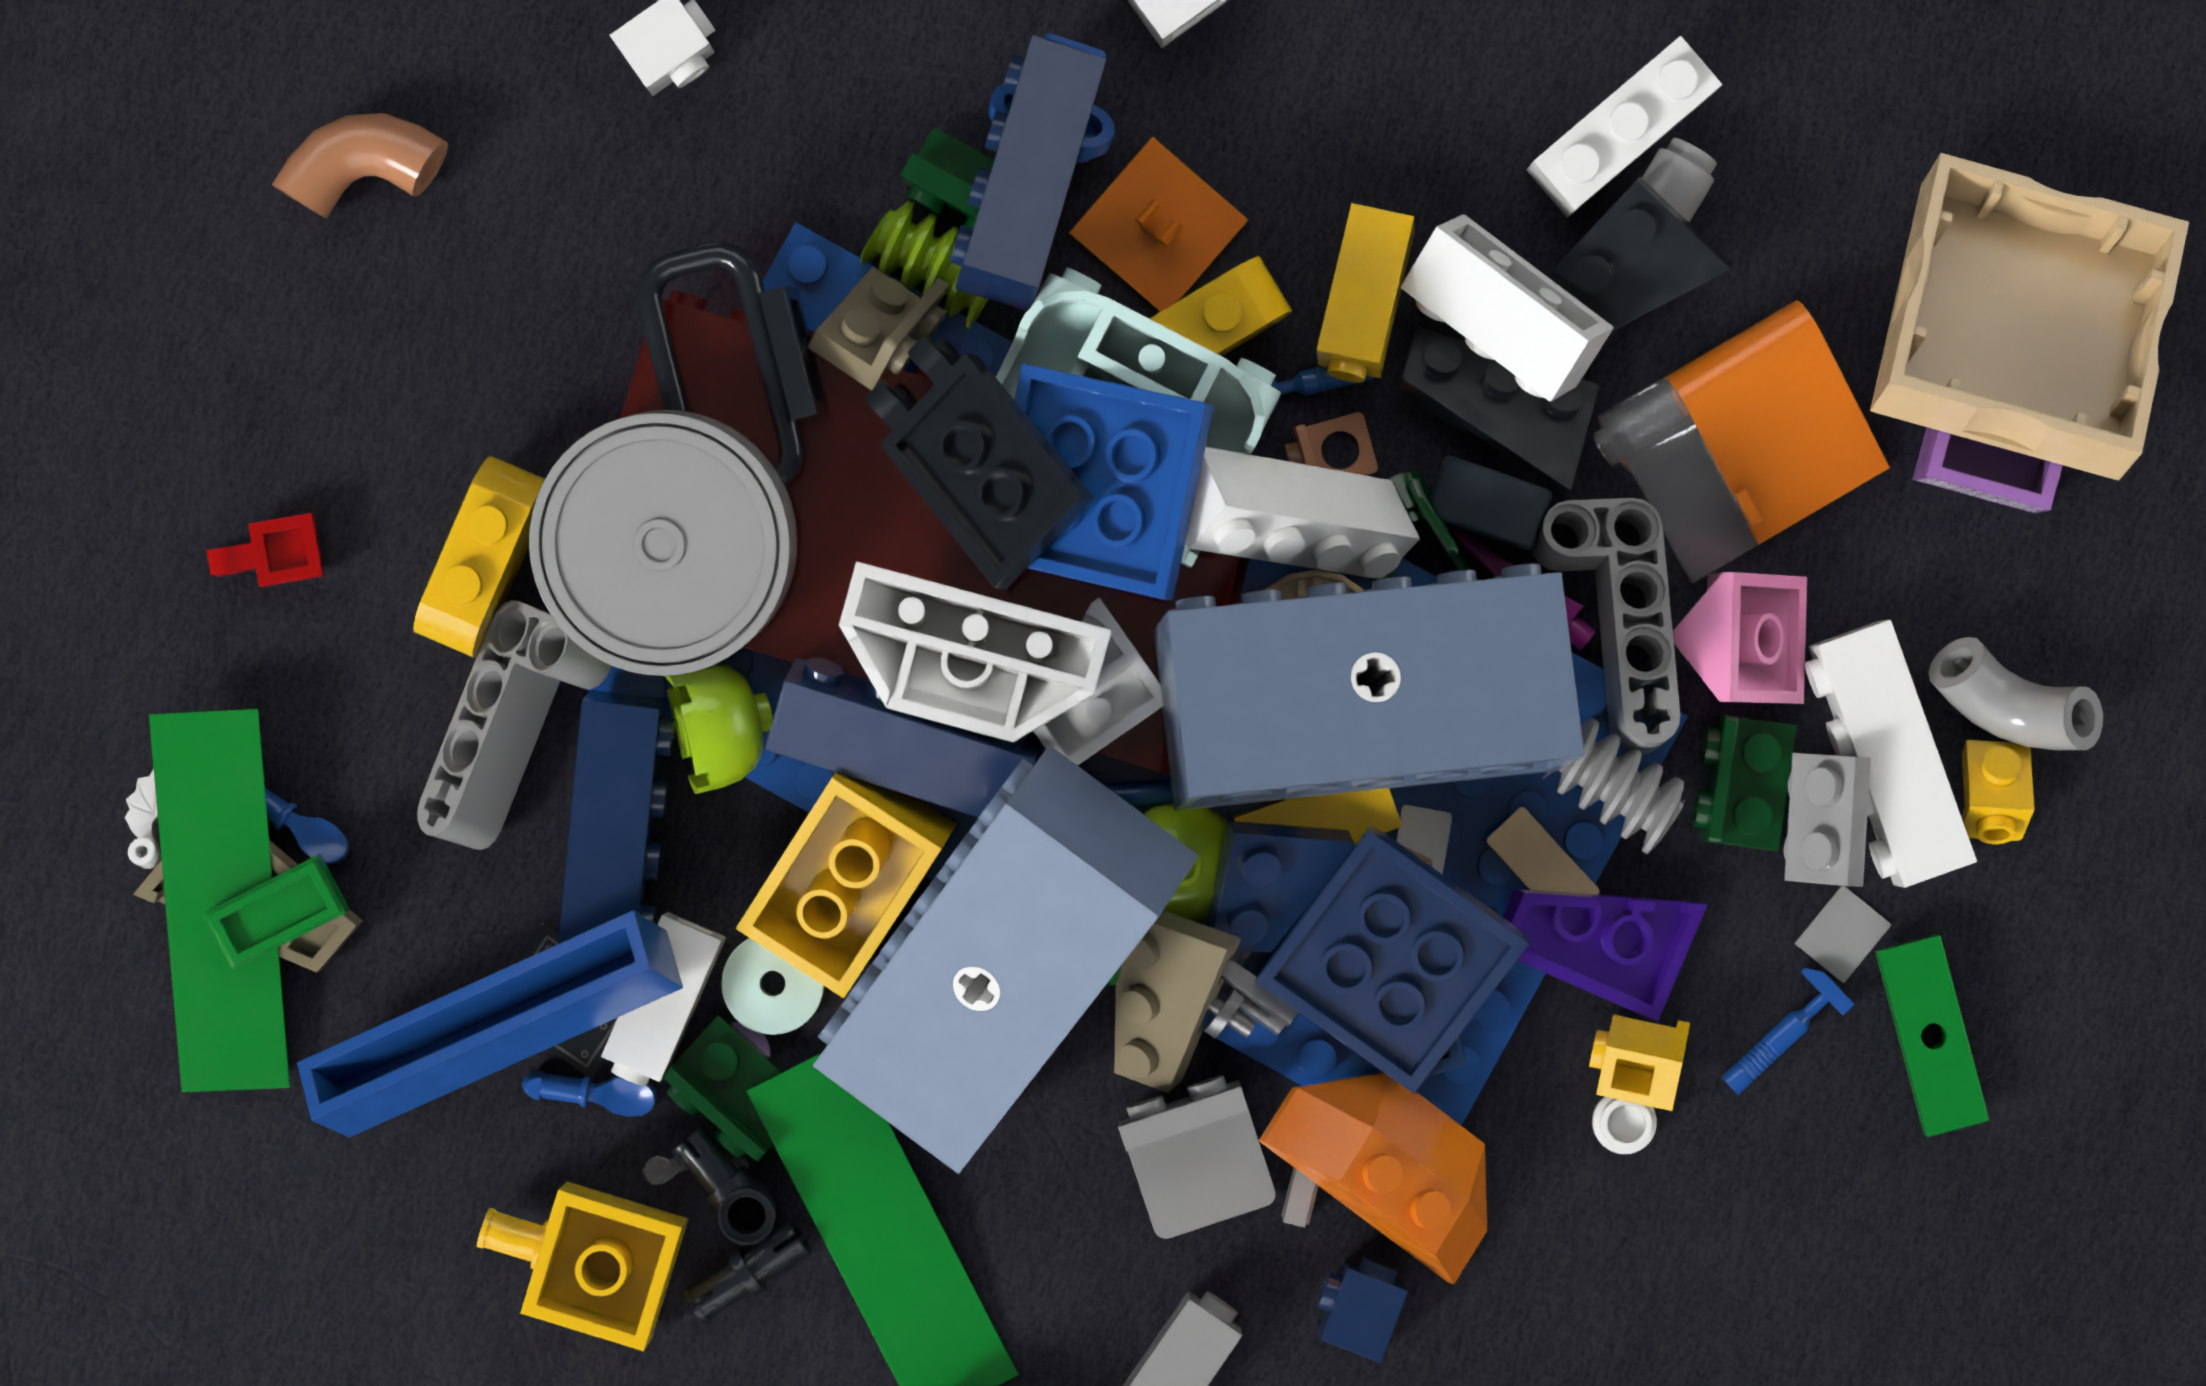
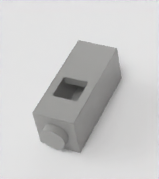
[1123,1291,1242,1386]

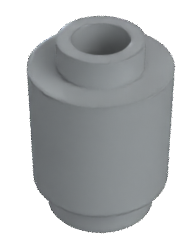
[1642,138,1717,223]

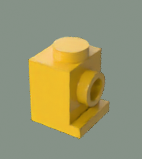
[1589,1015,1690,1111]

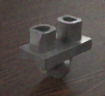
[1204,950,1298,1038]

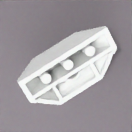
[839,561,1112,743]

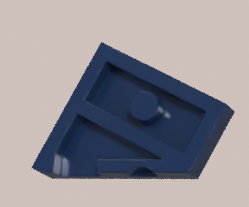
[1206,821,1354,953]

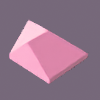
[1673,572,1807,704]

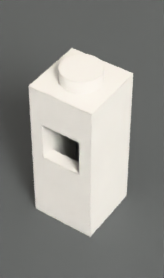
[601,912,726,1086]

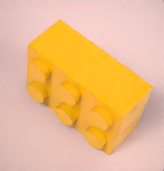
[736,772,957,998]

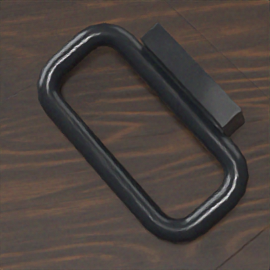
[636,241,830,488]

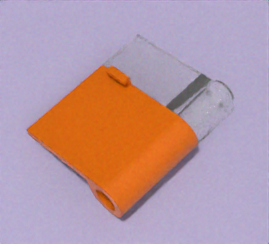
[1593,300,1890,583]

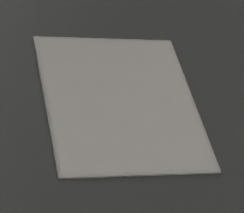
[1795,886,1892,984]

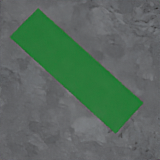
[149,709,290,1092]
[746,1053,1018,1386]

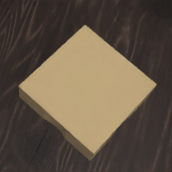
[1870,153,2189,481]

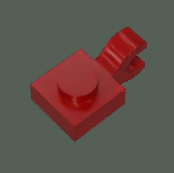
[206,513,326,588]

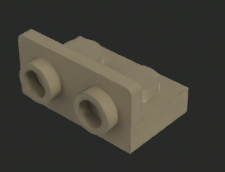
[807,267,949,390]

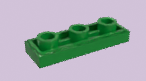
[1875,934,1990,1137]

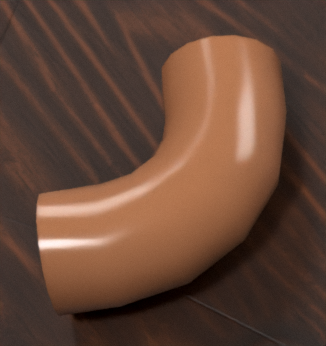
[272,113,448,219]

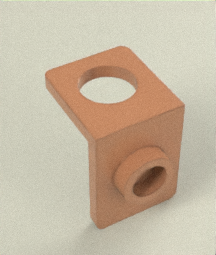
[1284,412,1378,476]

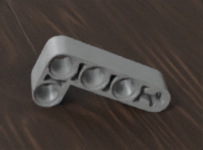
[1531,498,1681,756]
[417,600,612,850]

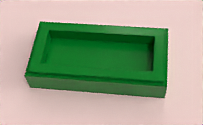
[203,853,350,970]

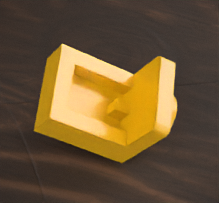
[1961,740,2034,844]

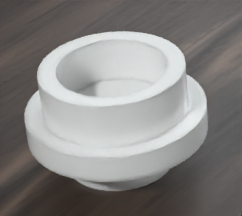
[1592,1097,1657,1154]

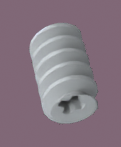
[1542,718,1685,854]

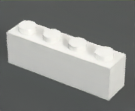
[1186,447,1420,579]
[1805,620,1977,888]

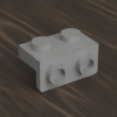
[1784,753,1871,887]

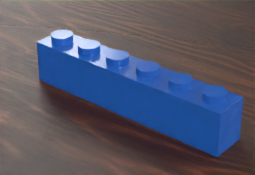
[297,910,683,1138]

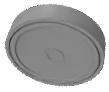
[529,410,798,676]

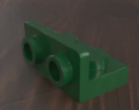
[1692,715,1797,852]
[663,1013,785,1162]

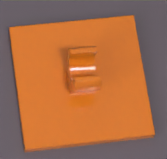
[1069,137,1248,312]

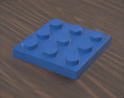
[1014,363,1215,600]

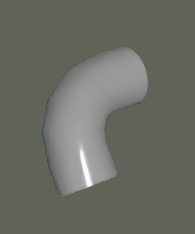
[1929,637,2103,750]

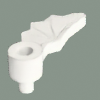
[125,768,161,869]

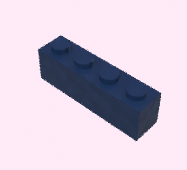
[949,35,1106,311]
[765,657,1041,817]
[558,690,676,944]

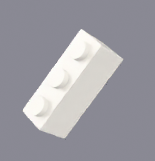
[1526,36,1723,218]
[1400,214,1614,402]

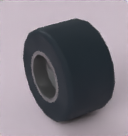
[1429,456,1553,550]

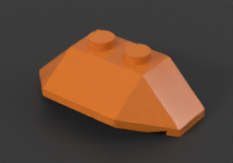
[1259,1072,1487,1284]

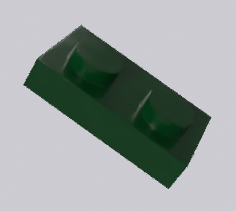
[900,129,993,228]

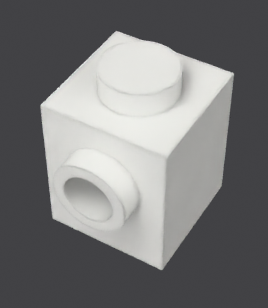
[610,0,716,96]

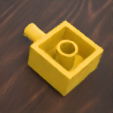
[477,1181,689,1351]

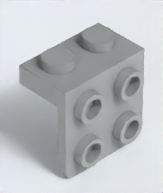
[1118,1075,1276,1239]

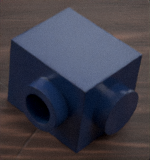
[1316,1256,1408,1363]

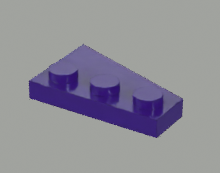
[1502,889,1708,1022]

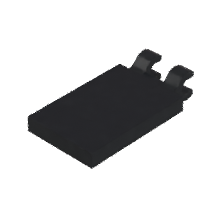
[865,334,1094,589]

